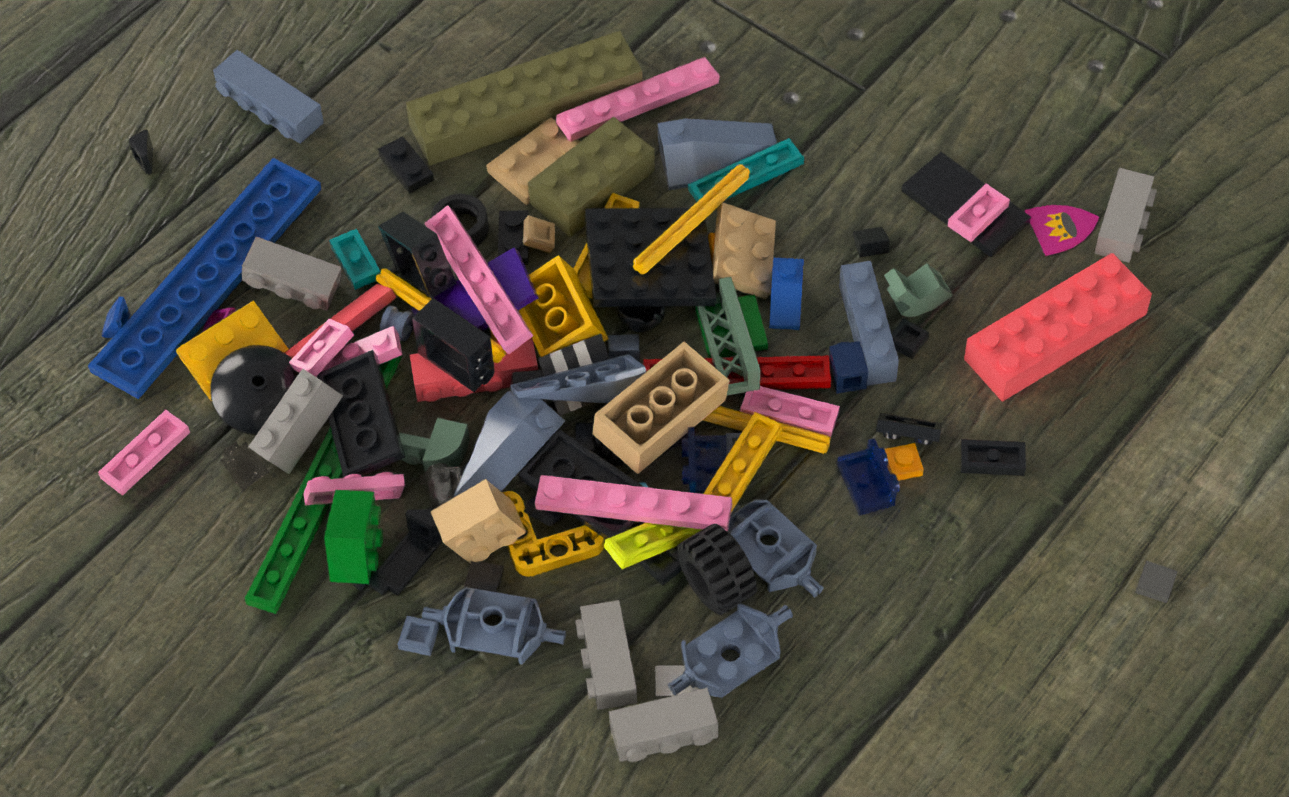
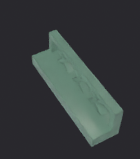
[696,277,760,395]

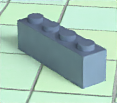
[213,50,324,144]
[839,261,899,386]

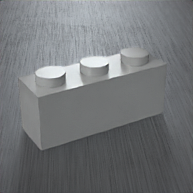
[1094,168,1157,263]
[242,237,341,311]
[249,369,343,474]
[575,600,637,710]
[609,688,718,762]

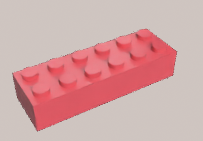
[964,253,1152,402]

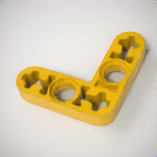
[502,491,604,577]

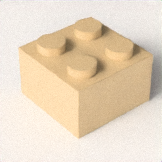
[431,479,526,564]

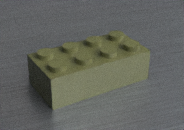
[528,116,655,237]

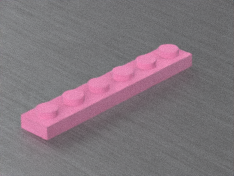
[556,57,719,142]
[424,206,533,354]
[535,475,732,531]

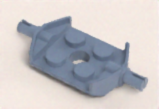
[728,500,824,597]
[422,587,566,664]
[667,603,793,698]

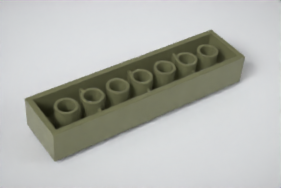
[406,31,643,166]

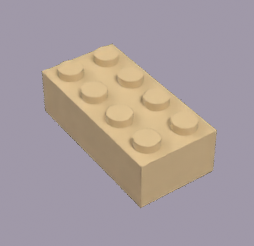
[593,342,730,474]

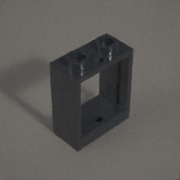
[378,212,457,299]
[412,298,495,392]

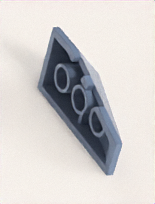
[658,119,777,190]
[510,354,646,403]
[454,390,565,497]

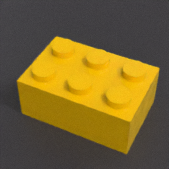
[519,255,609,357]

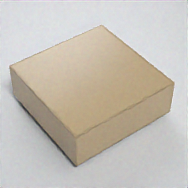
[523,215,555,253]

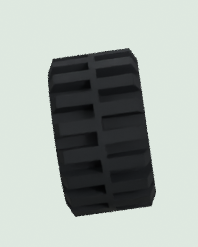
[678,524,757,615]

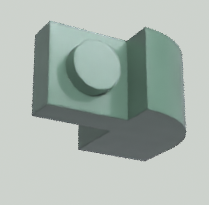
[884,263,953,317]
[399,418,470,477]

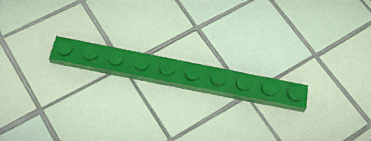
[245,355,403,614]

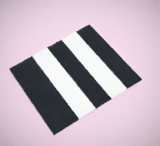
[538,334,610,416]

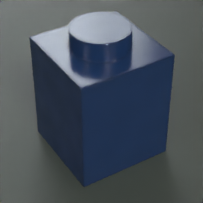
[829,341,868,394]

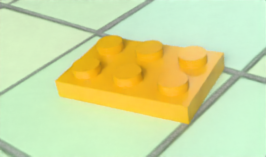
[176,300,289,402]

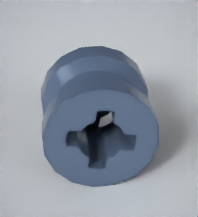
[380,305,415,342]

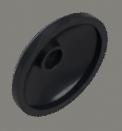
[211,345,299,435]

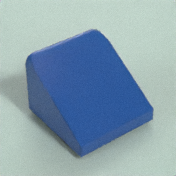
[102,297,130,338]

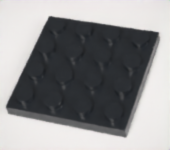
[584,208,716,307]

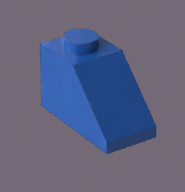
[769,258,804,330]

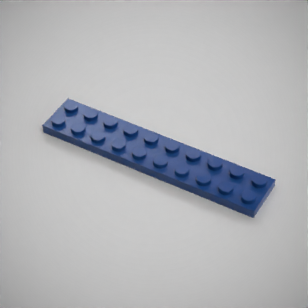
[88,158,322,399]

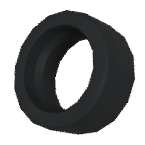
[431,193,489,247]

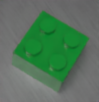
[324,490,383,584]

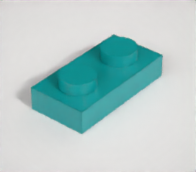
[329,229,381,290]

